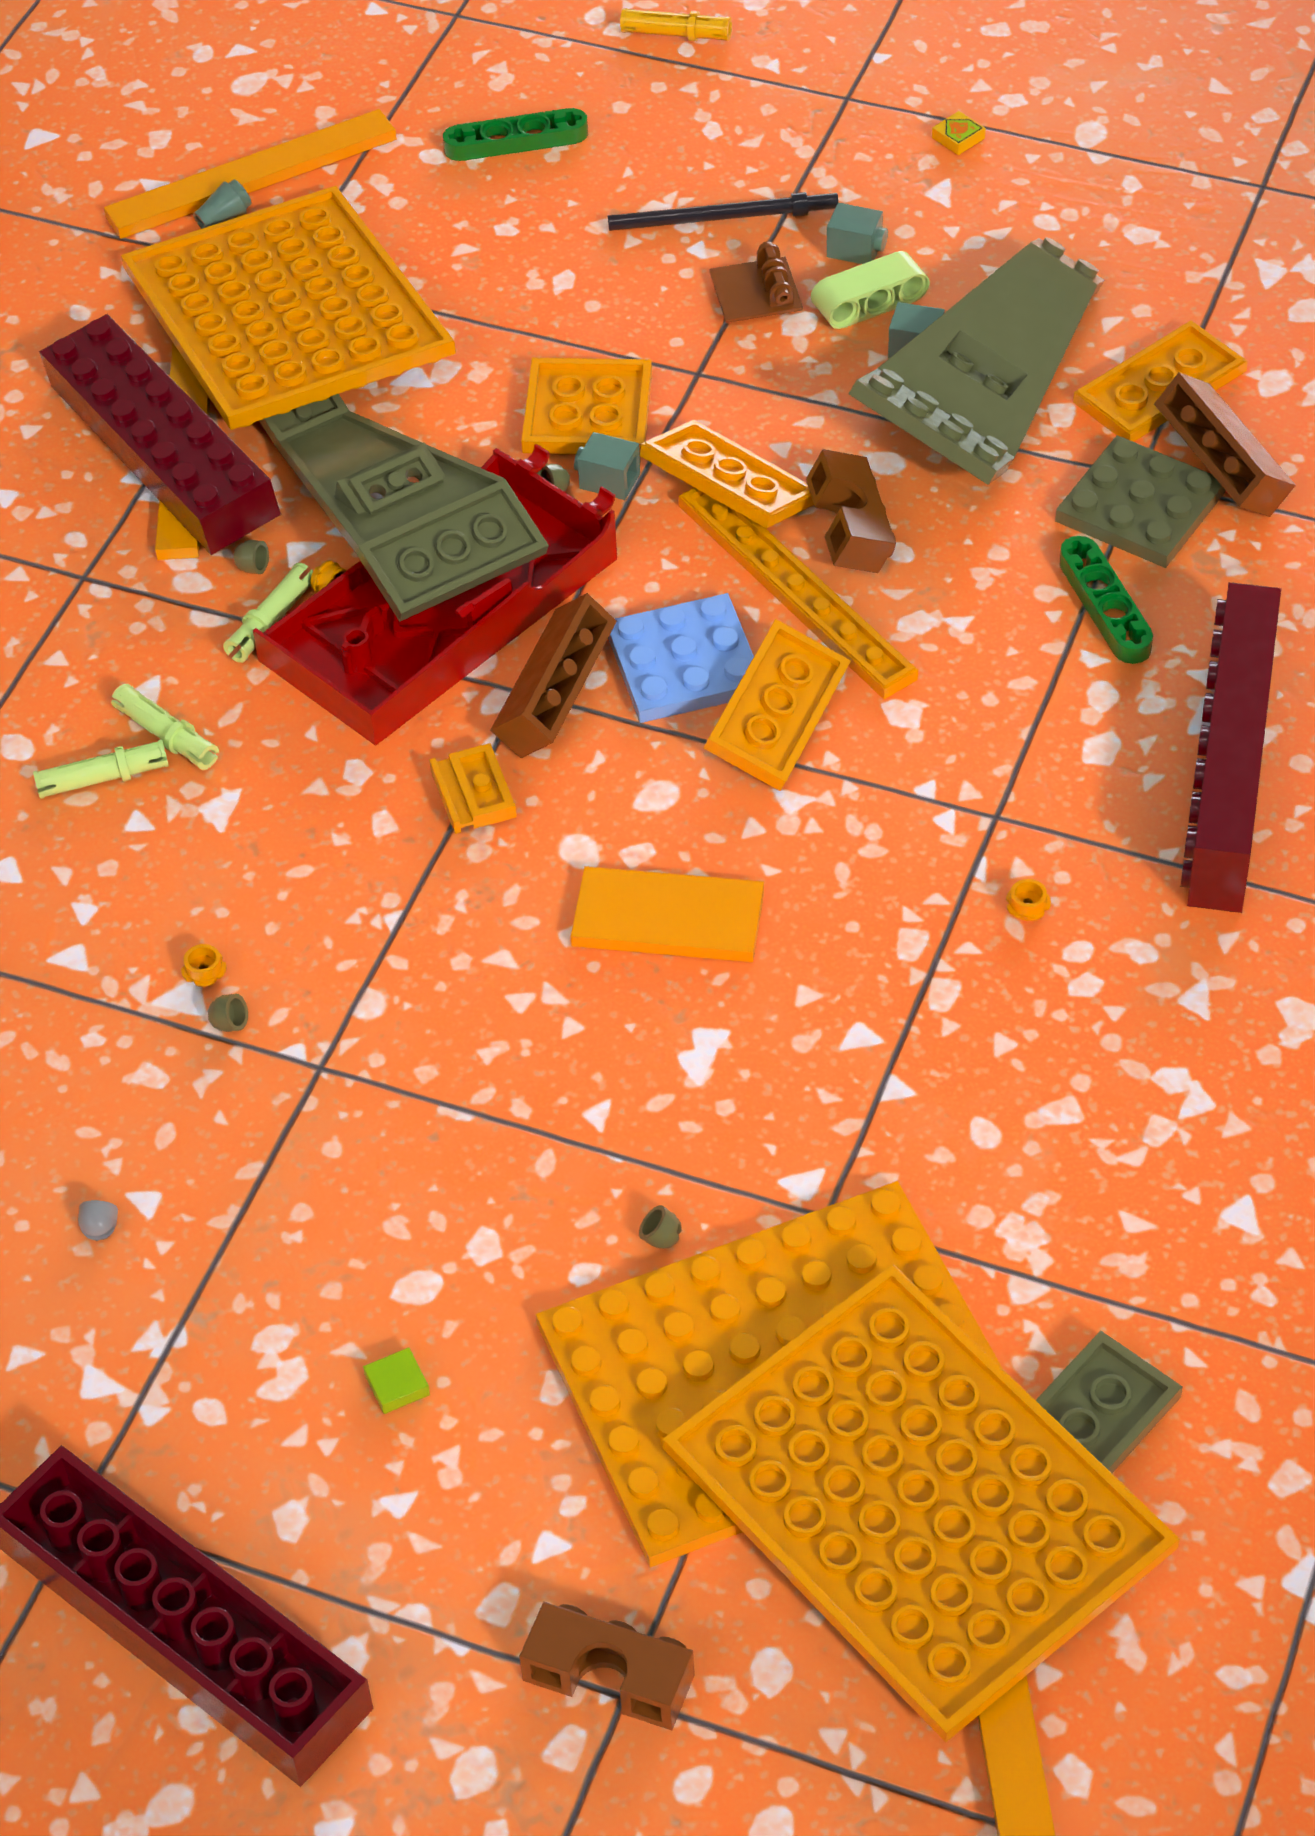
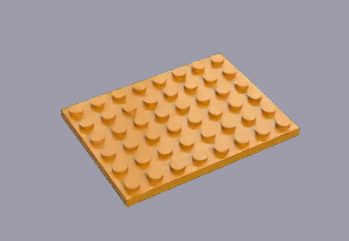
[121,185,456,430]
[536,1181,1003,1568]
[662,1264,1180,1743]

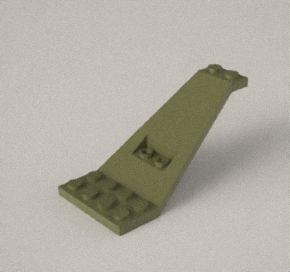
[849,237,1105,485]
[259,394,549,622]

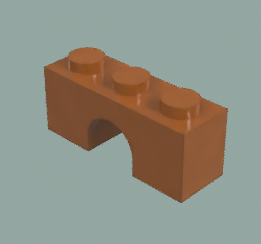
[806,449,896,573]
[519,1601,695,1731]

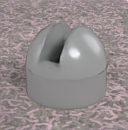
[78,1200,118,1241]

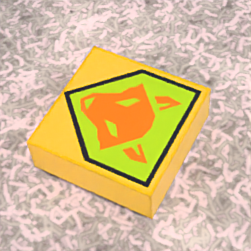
[932,111,986,155]

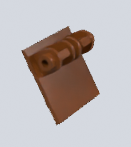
[709,241,803,323]

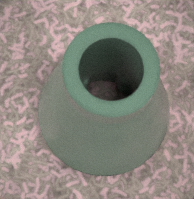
[193,179,252,229]

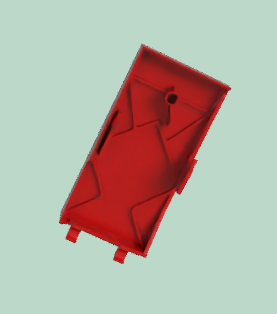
[253,444,617,746]

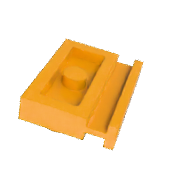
[429,743,517,834]

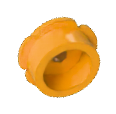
[310,560,347,593]
[1006,879,1051,921]
[181,944,227,987]

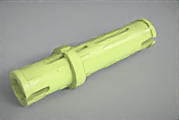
[223,563,313,663]
[111,683,219,770]
[33,739,169,799]

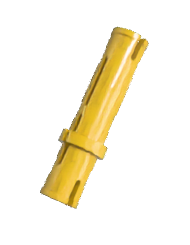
[620,8,732,41]

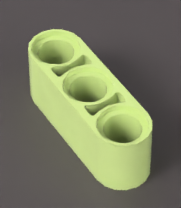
[810,251,930,329]

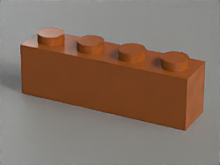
[1154,372,1296,517]
[490,593,617,758]

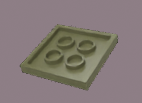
[1055,435,1226,568]

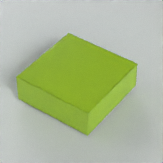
[363,1347,430,1414]

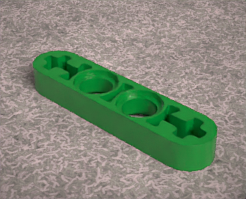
[443,108,588,161]
[1059,536,1153,664]

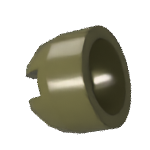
[537,463,570,492]
[233,540,269,574]
[207,994,248,1032]
[639,1205,682,1249]

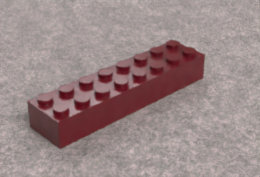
[39,314,281,555]
[1180,582,1281,913]
[0,1445,374,1787]

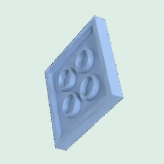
[608,593,754,723]

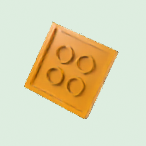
[521,357,652,454]

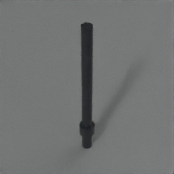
[607,192,838,231]

